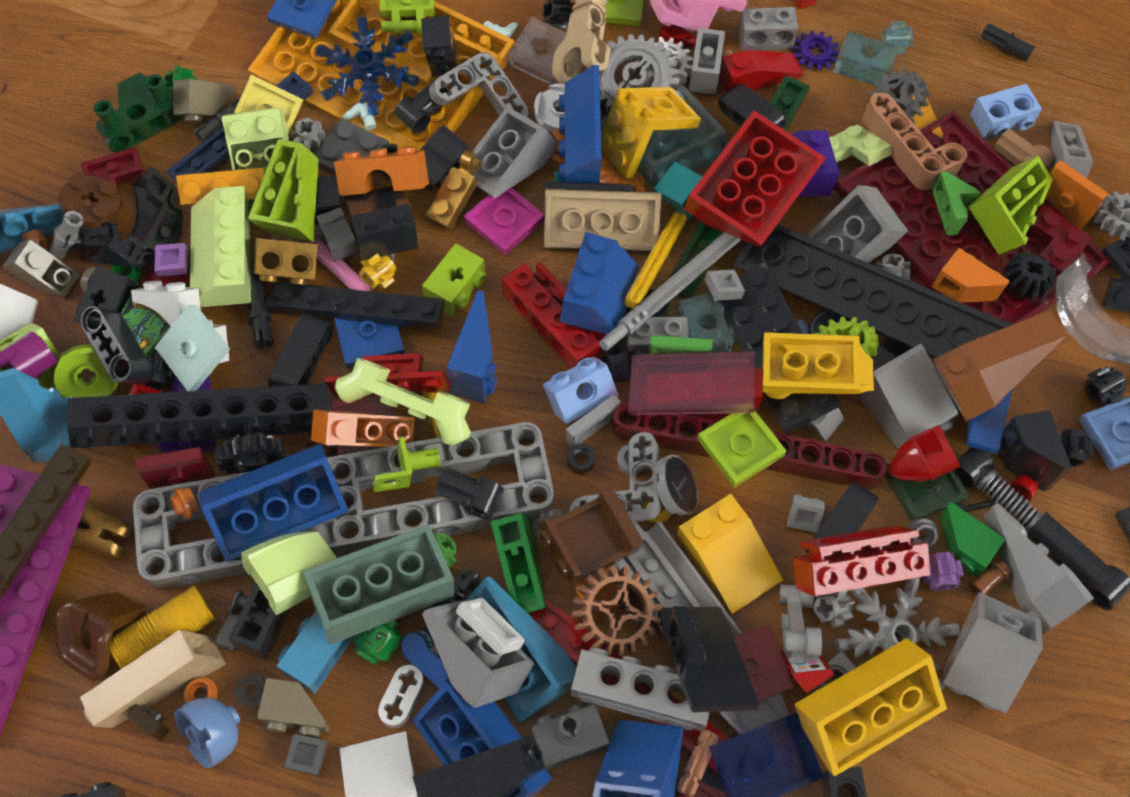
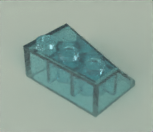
[638,84,726,189]

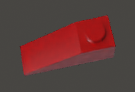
[719,50,803,93]

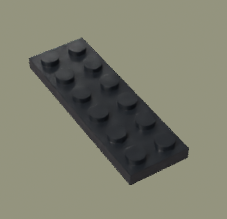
[718,262,842,434]

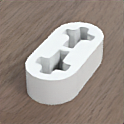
[378,665,425,729]

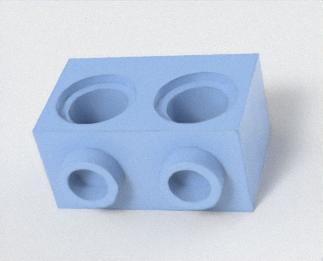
[970,84,1042,140]

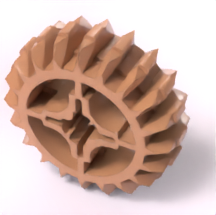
[571,565,662,656]

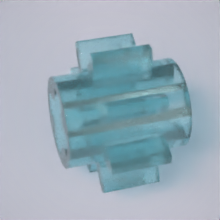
[881,21,914,55]

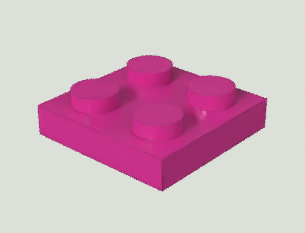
[464,188,545,256]

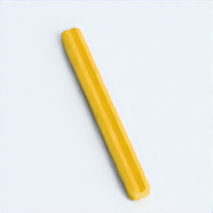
[624,212,687,309]

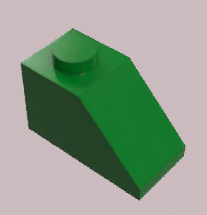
[939,502,1006,578]

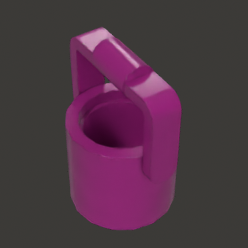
[0,331,57,378]

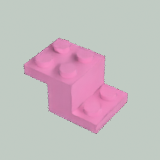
[649,0,747,32]

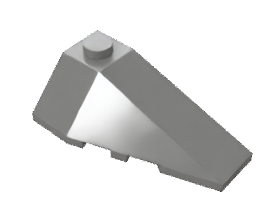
[984,503,1094,635]

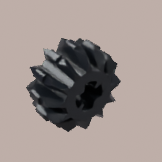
[1003,250,1057,302]

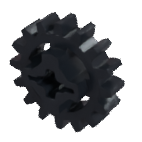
[215,433,286,474]

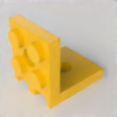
[601,87,701,178]

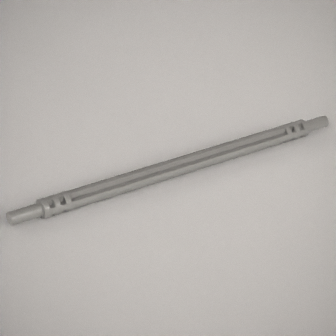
[599,232,741,351]

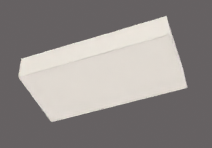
[455,598,525,655]

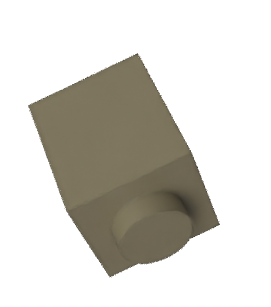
[173,79,236,122]

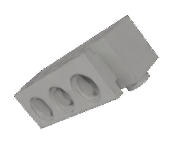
[571,648,709,731]

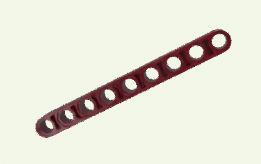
[613,403,887,490]

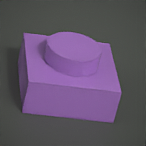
[155,243,188,277]

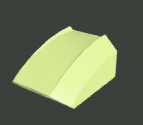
[241,531,337,615]

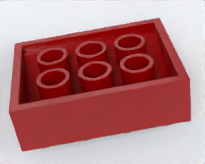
[684,110,826,247]

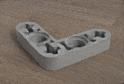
[429,52,528,117]
[569,432,662,522]

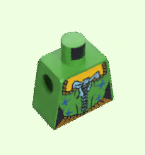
[121,297,171,357]

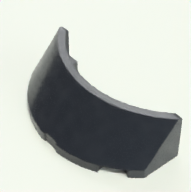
[91,166,182,267]

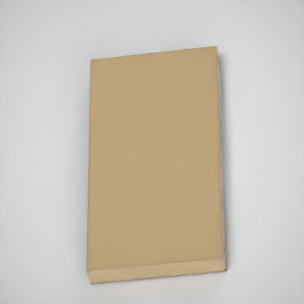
[544,189,661,251]

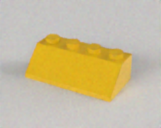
[794,638,947,777]

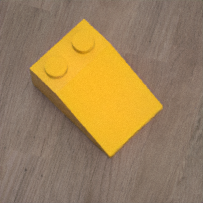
[676,494,783,616]

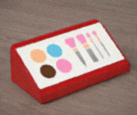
[781,650,834,693]

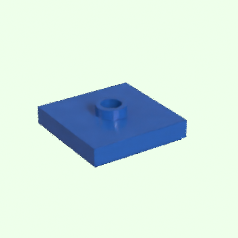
[267,0,337,39]
[334,318,405,368]

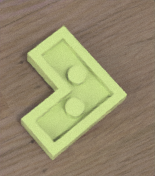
[829,124,892,166]

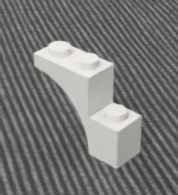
[131,281,229,364]

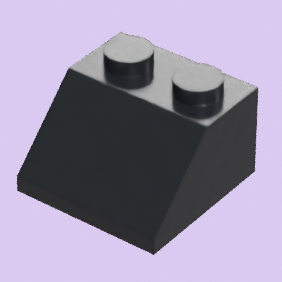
[996,410,1071,491]

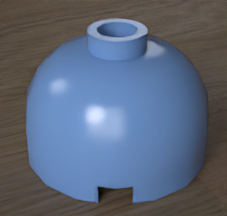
[174,697,240,769]

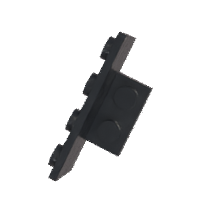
[658,606,759,713]

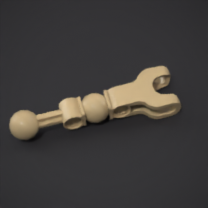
[552,0,611,84]

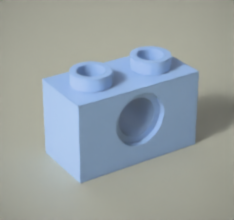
[543,356,619,424]

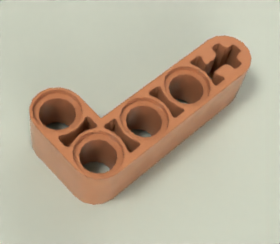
[862,92,967,190]

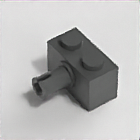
[531,703,609,771]

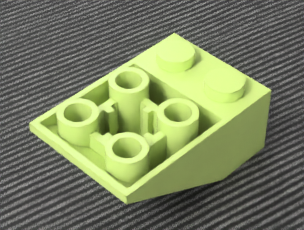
[222,106,289,201]

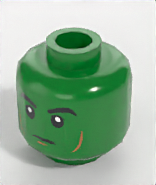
[353,620,403,665]

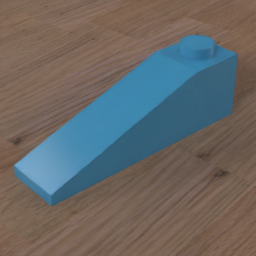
[0,204,64,254]
[0,368,74,463]
[468,577,577,724]

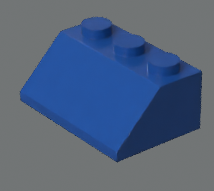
[560,232,639,334]

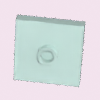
[155,304,230,391]

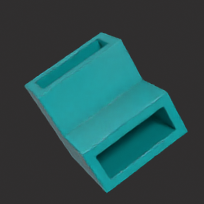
[654,162,702,221]

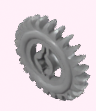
[599,34,680,112]

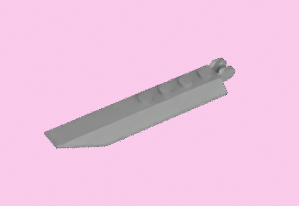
[614,521,801,768]

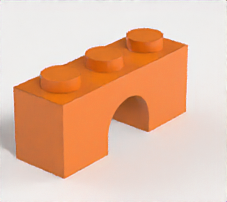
[334,146,429,196]

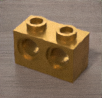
[253,238,318,285]

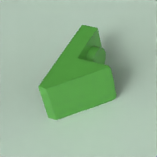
[932,171,980,235]

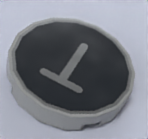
[654,454,698,518]

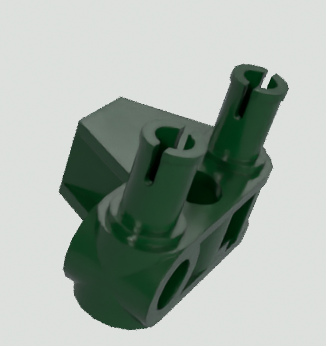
[94,72,182,153]

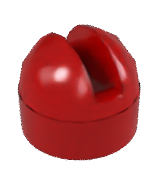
[1009,474,1038,502]

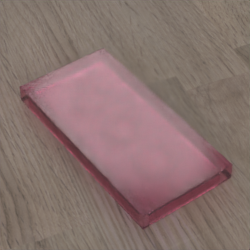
[628,352,756,415]

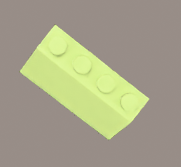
[190,186,251,307]

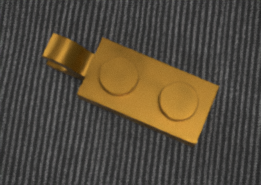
[425,150,482,230]

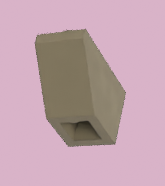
[2,239,80,299]
[257,678,330,738]

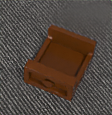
[539,487,644,585]

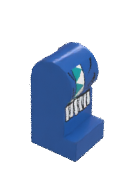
[402,627,449,689]

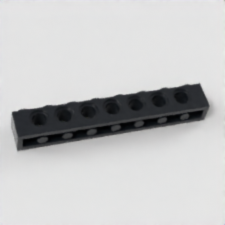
[67,384,332,448]

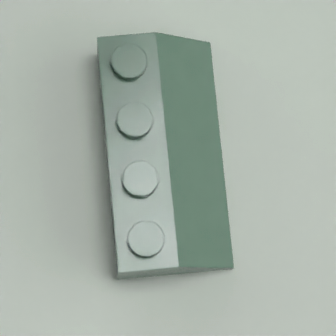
[303,524,454,645]

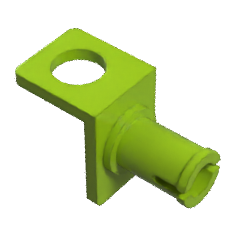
[373,436,440,492]

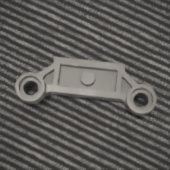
[780,584,822,664]

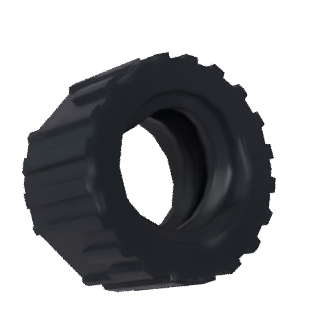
[568,444,595,475]

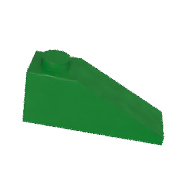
[491,513,547,613]

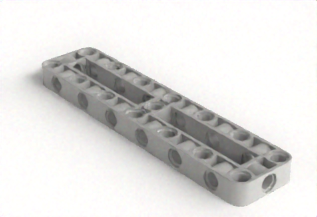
[133,422,554,590]

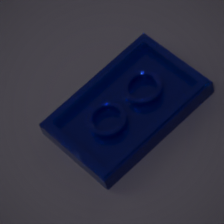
[709,712,823,797]

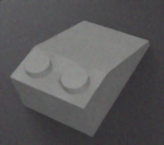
[472,106,559,198]
[807,185,908,263]
[422,599,534,708]

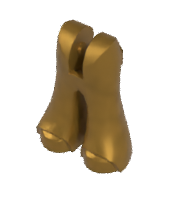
[71,502,133,558]

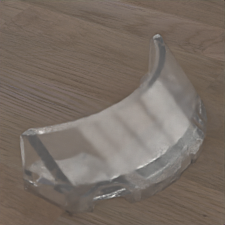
[1055,253,1130,365]

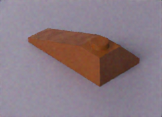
[935,310,1067,422]

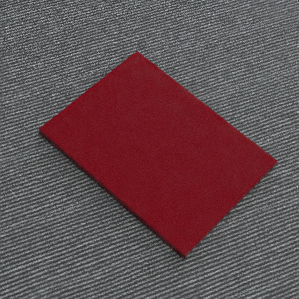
[833,111,1111,325]

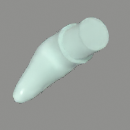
[484,21,518,38]
[342,102,377,130]

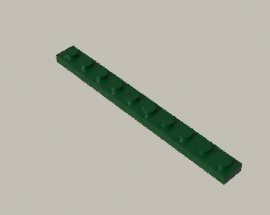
[668,76,810,300]

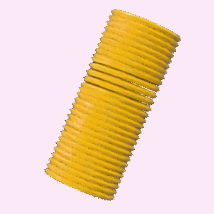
[110,586,215,669]

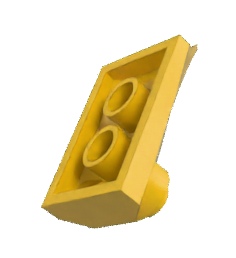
[762,333,874,399]

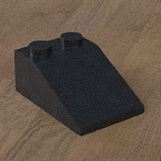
[344,186,419,261]

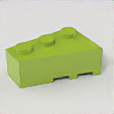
[248,139,318,242]
[969,155,1053,255]

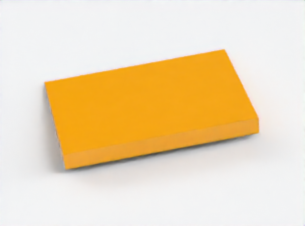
[248,0,517,151]

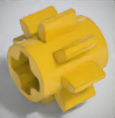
[359,253,396,289]

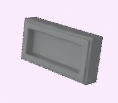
[565,395,621,448]

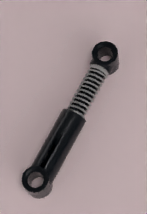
[950,447,1130,611]

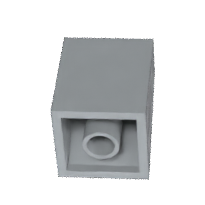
[858,343,959,450]
[943,592,1043,713]

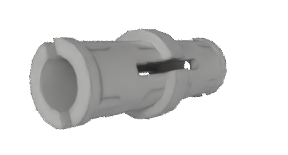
[49,211,84,259]

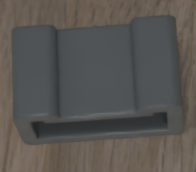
[316,207,359,261]

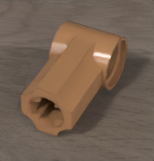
[993,129,1055,169]

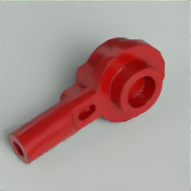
[659,24,697,48]

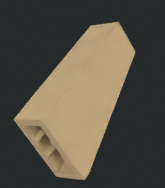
[80,630,226,728]

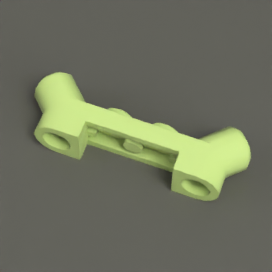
[335,358,471,446]

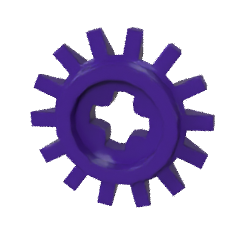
[792,31,840,71]

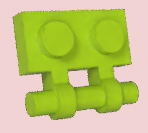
[380,0,435,35]

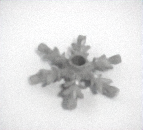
[834,578,960,690]

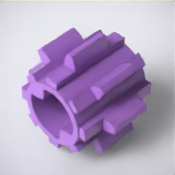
[922,552,964,591]

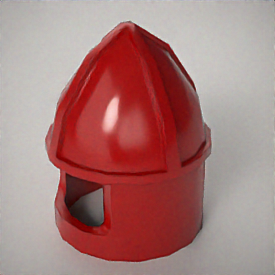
[889,424,960,482]

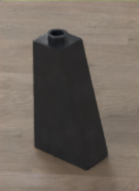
[412,734,544,797]

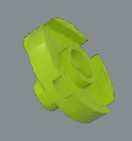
[54,345,118,398]

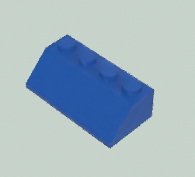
[559,65,601,183]
[199,444,349,562]
[411,680,552,797]

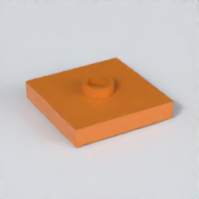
[1045,160,1108,230]

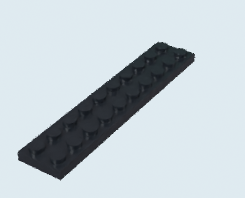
[733,224,1012,360]

